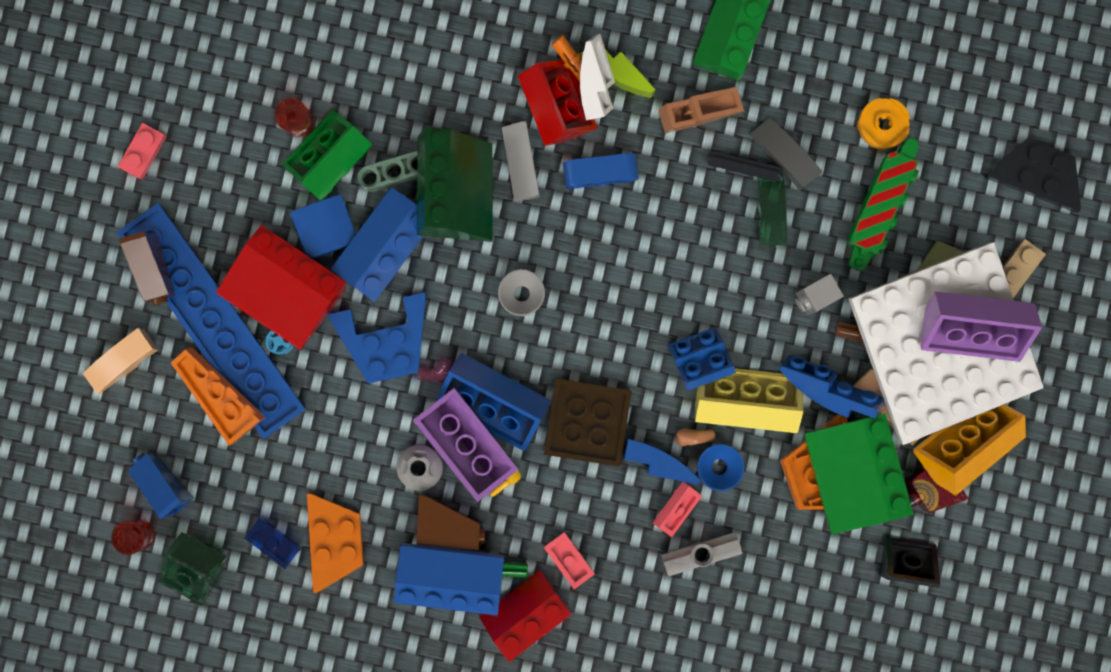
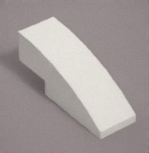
[580,34,615,120]

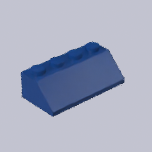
[330,187,423,302]
[436,353,552,452]
[394,543,505,615]

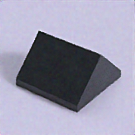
[879,536,941,588]

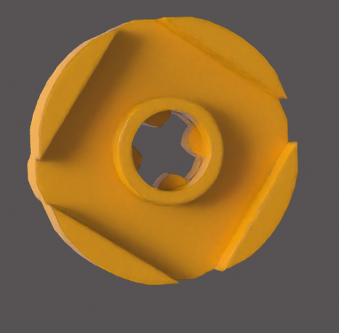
[857,98,910,150]

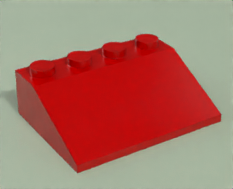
[216,225,346,351]

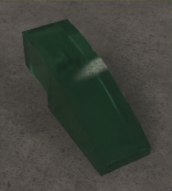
[757,173,787,248]

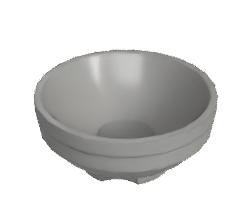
[498,269,545,316]
[397,444,443,491]

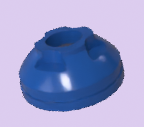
[697,444,744,491]

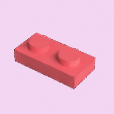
[118,123,167,180]
[653,482,702,537]
[544,532,595,589]

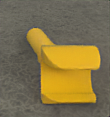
[490,470,521,497]

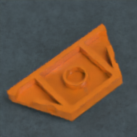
[307,493,364,593]

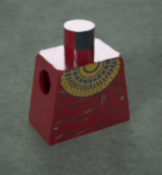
[906,466,969,513]

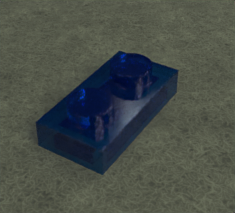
[244,517,302,569]

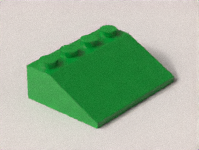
[803,413,914,534]

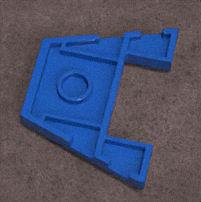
[328,292,427,384]

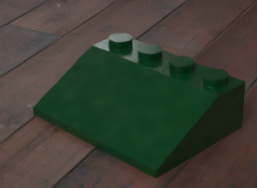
[417,127,493,242]

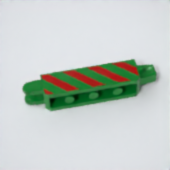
[846,138,919,272]

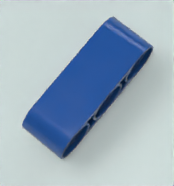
[563,153,639,189]

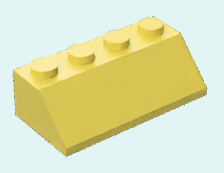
[695,368,804,433]

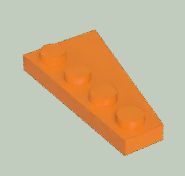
[171,347,266,446]

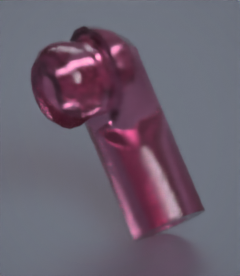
[418,356,453,382]

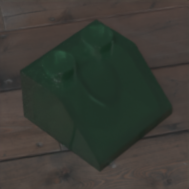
[158,532,227,606]

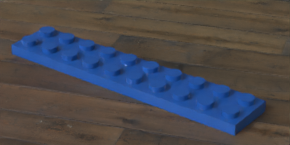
[116,203,307,439]

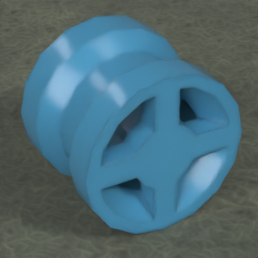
[265,331,294,355]

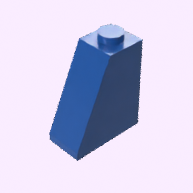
[128,452,194,519]

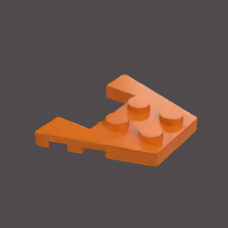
[780,414,848,510]

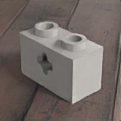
[795,274,844,315]

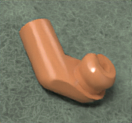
[675,428,715,446]

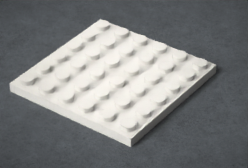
[848,242,1044,445]

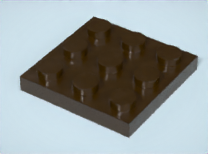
[544,379,632,467]

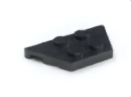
[985,138,1081,213]

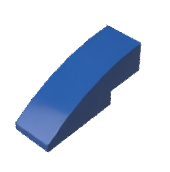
[623,439,700,485]

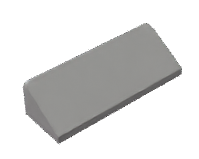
[502,121,540,202]

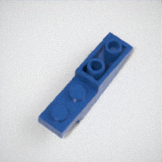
[780,355,884,418]

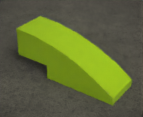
[581,50,655,98]

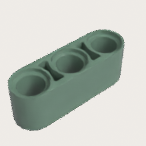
[357,151,417,192]

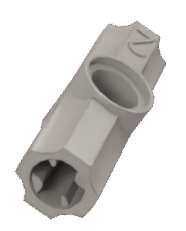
[661,532,742,576]

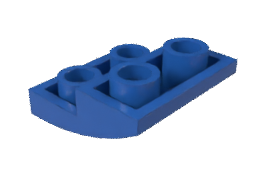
[290,195,356,259]
[668,327,736,391]

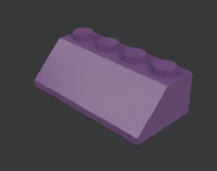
[920,291,1042,362]
[413,388,518,502]

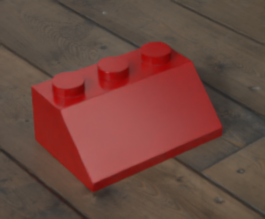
[518,60,598,146]
[479,570,571,662]

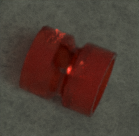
[275,98,314,138]
[111,518,155,555]

